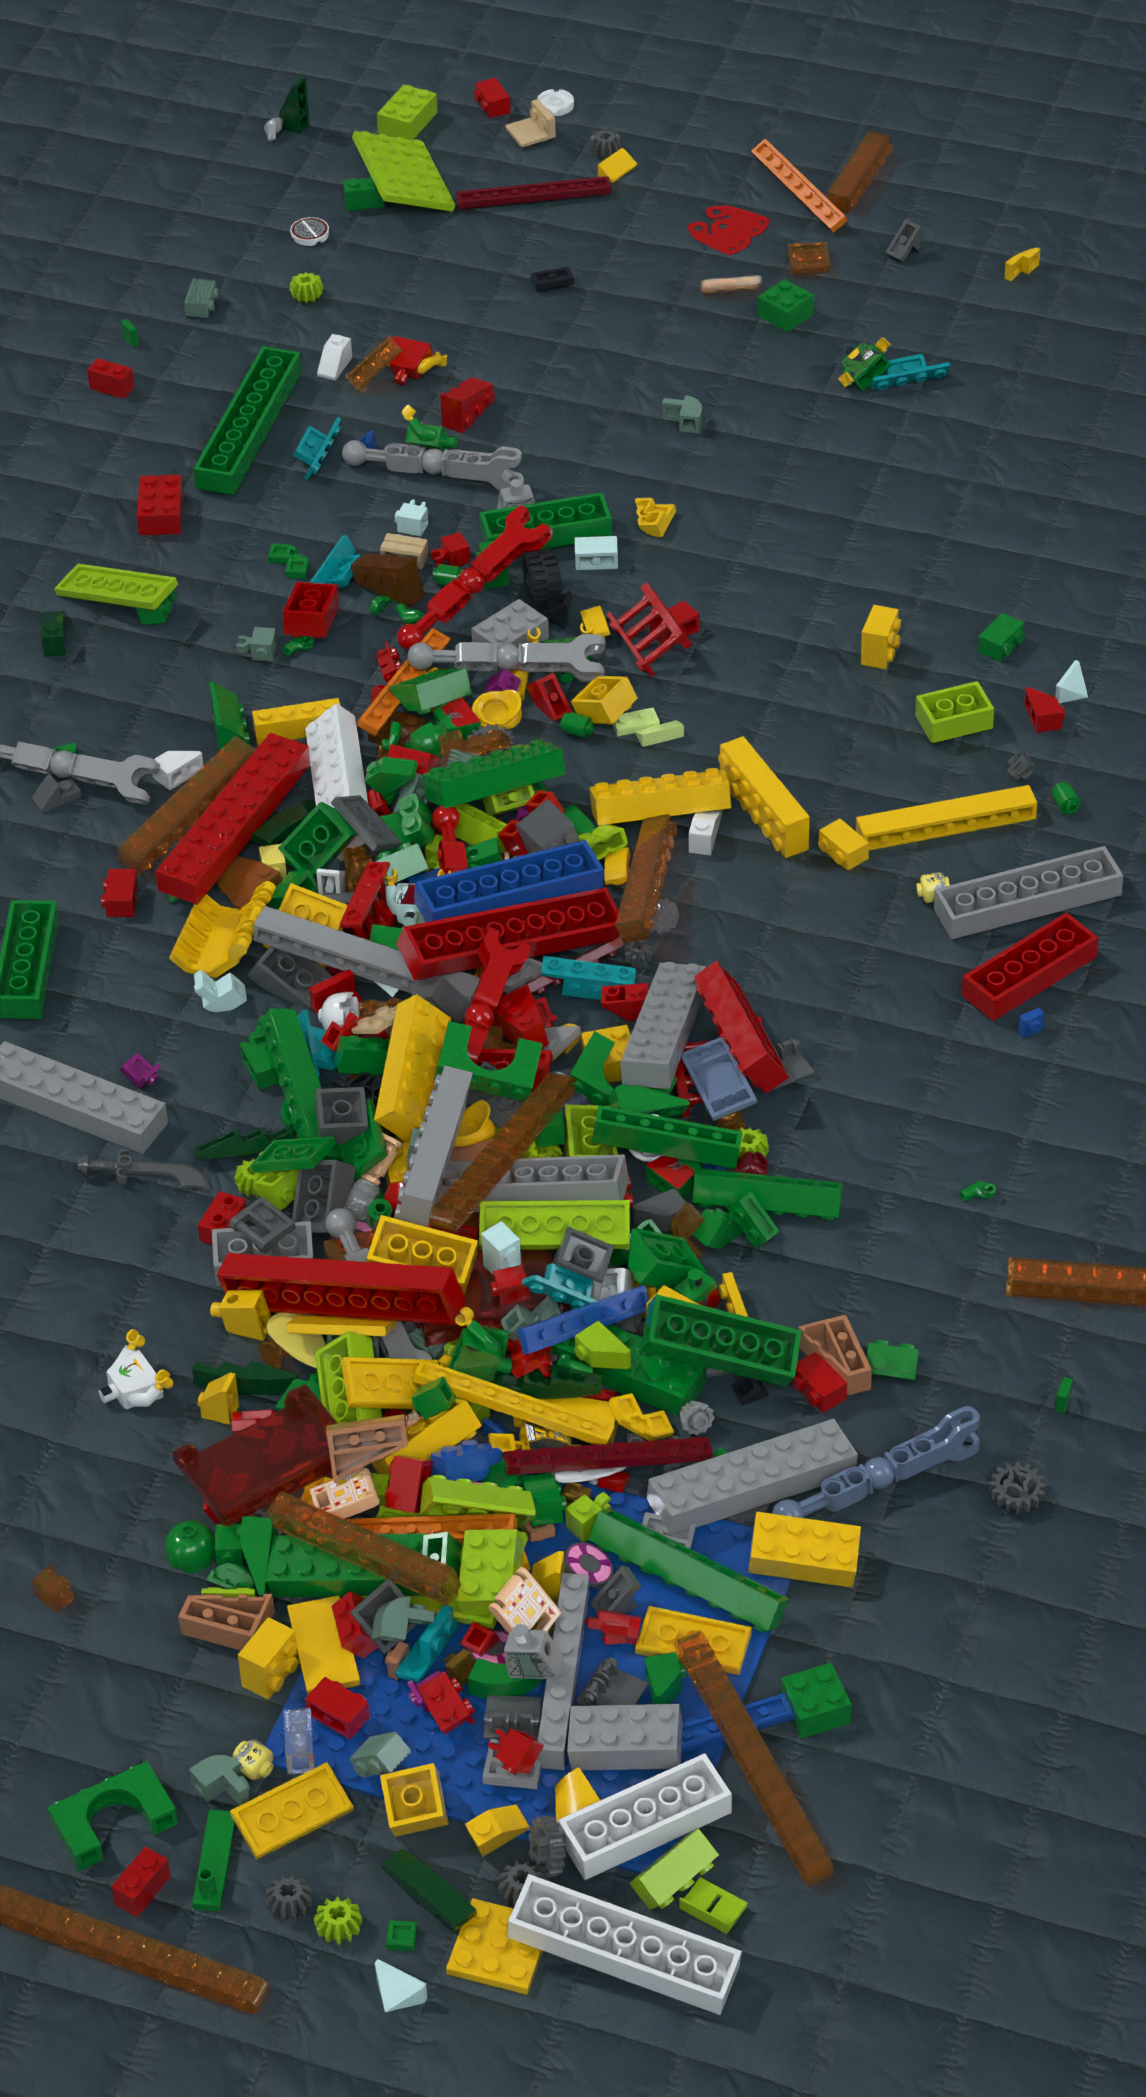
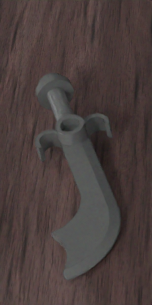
[78,1149,210,1192]

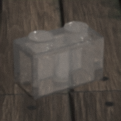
[284,1708,315,1774]

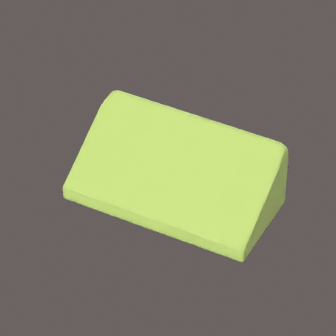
[635,720,684,747]

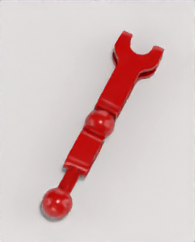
[397,505,553,651]
[432,806,468,874]
[464,927,531,1064]

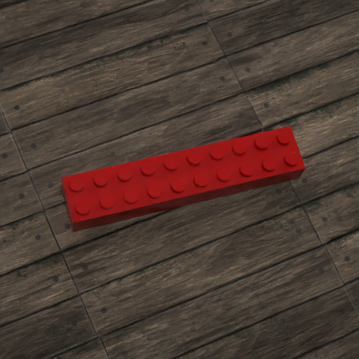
[156,732,310,905]
[396,887,625,981]
[217,1253,467,1325]

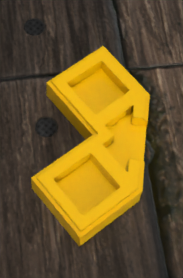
[608,1393,674,1441]

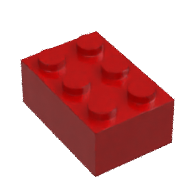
[137,475,183,535]
[282,582,339,638]

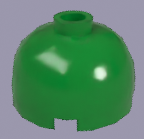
[405,721,450,762]
[164,1520,215,1573]

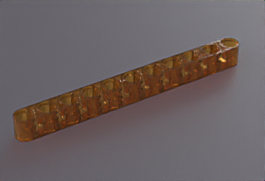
[430,1072,576,1231]
[674,1630,834,1886]
[0,1885,270,2014]

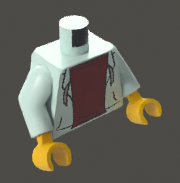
[385,868,451,926]

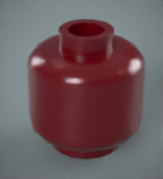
[732,1151,769,1175]

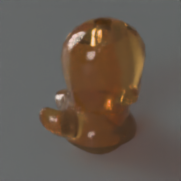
[259,1337,291,1368]

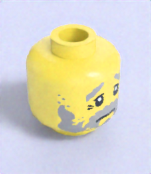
[916,872,950,903]
[233,1739,274,1781]

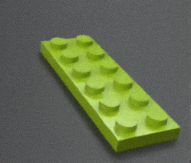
[54,564,178,610]
[479,1200,630,1250]

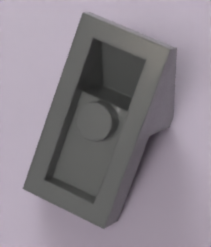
[885,219,922,263]
[32,774,82,813]
[590,1566,641,1614]

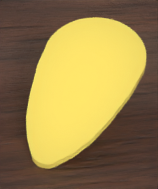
[267,1312,325,1368]

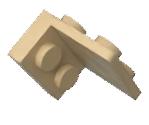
[505,99,556,147]
[351,1005,397,1037]

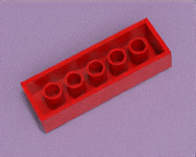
[962,912,1099,1021]
[694,960,790,1094]

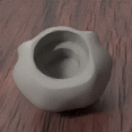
[264,117,283,143]

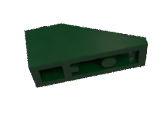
[279,76,310,134]
[41,610,66,657]

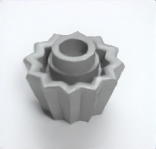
[679,1400,715,1436]

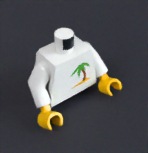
[98,1329,173,1409]

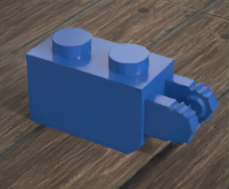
[431,1440,504,1482]

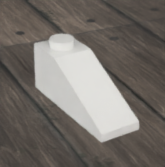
[689,809,723,856]

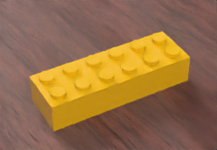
[718,736,810,859]
[589,768,731,825]
[374,994,451,1142]

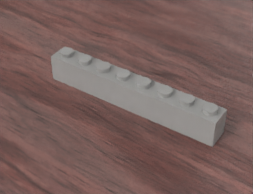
[537,1573,590,1770]

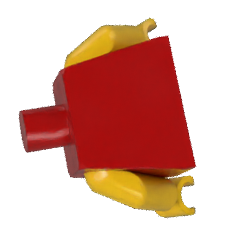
[384,336,447,386]

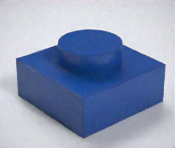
[1018,1008,1044,1038]

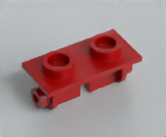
[376,641,402,683]

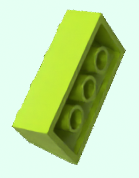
[315,1331,382,1443]
[420,1475,536,1528]

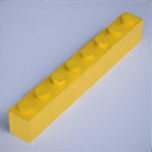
[856,785,1037,850]

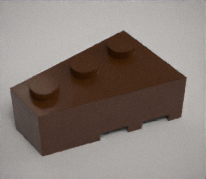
[351,553,425,607]

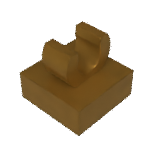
[562,1482,593,1507]
[443,1649,475,1687]

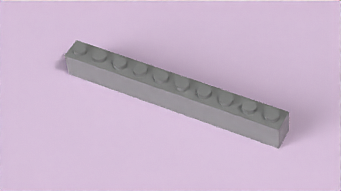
[253,906,480,1004]

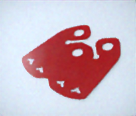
[688,205,769,255]

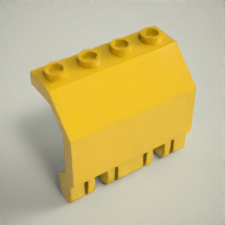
[169,881,276,978]

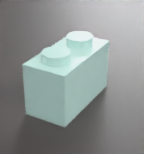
[575,536,618,570]
[481,1221,521,1275]

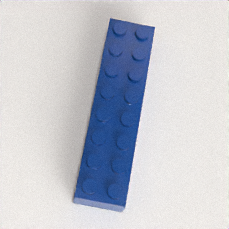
[414,840,604,922]

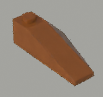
[216,856,281,909]

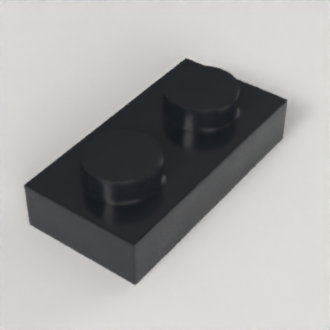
[531,266,574,291]

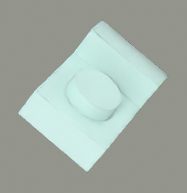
[194,970,247,1012]

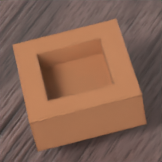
[521,1521,555,1542]
[385,1642,409,1680]

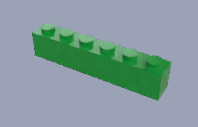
[592,1105,743,1169]
[693,1168,843,1220]

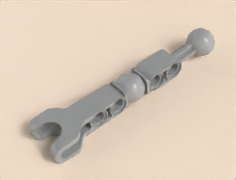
[342,440,524,490]
[407,634,606,682]
[0,742,160,805]
[325,1208,432,1360]

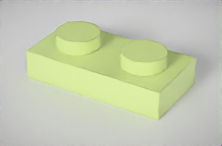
[612,708,660,737]

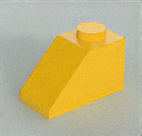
[198,1373,239,1425]
[531,1551,565,1604]
[465,1805,530,1857]

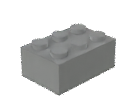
[471,599,549,648]

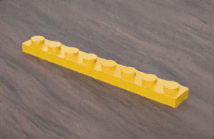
[412,1359,615,1445]

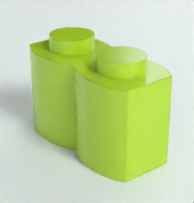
[578,824,628,860]

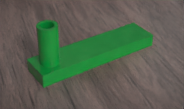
[192,1810,236,1912]

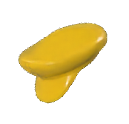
[472,690,522,730]
[454,1100,496,1147]

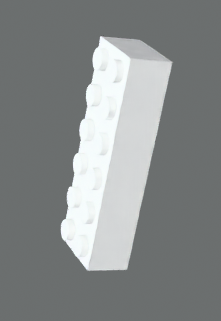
[558,1753,732,1880]

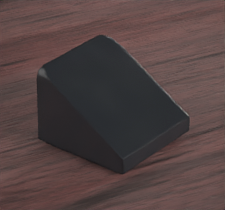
[731,1377,769,1405]

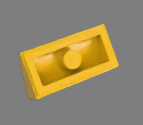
[598,148,637,183]

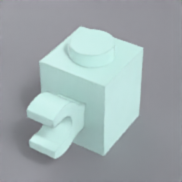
[395,500,428,536]

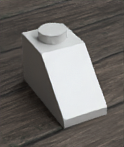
[317,334,352,381]
[152,751,204,791]
[316,869,347,897]

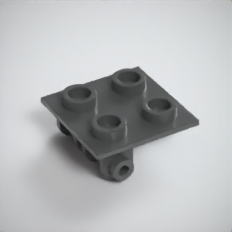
[773,1038,815,1090]
[576,1657,649,1706]
[484,1695,541,1741]

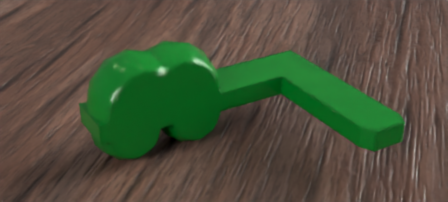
[369,596,401,615]

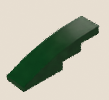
[252,799,316,846]
[195,1125,295,1158]
[192,1361,297,1396]
[496,1365,602,1399]
[381,1848,476,1931]

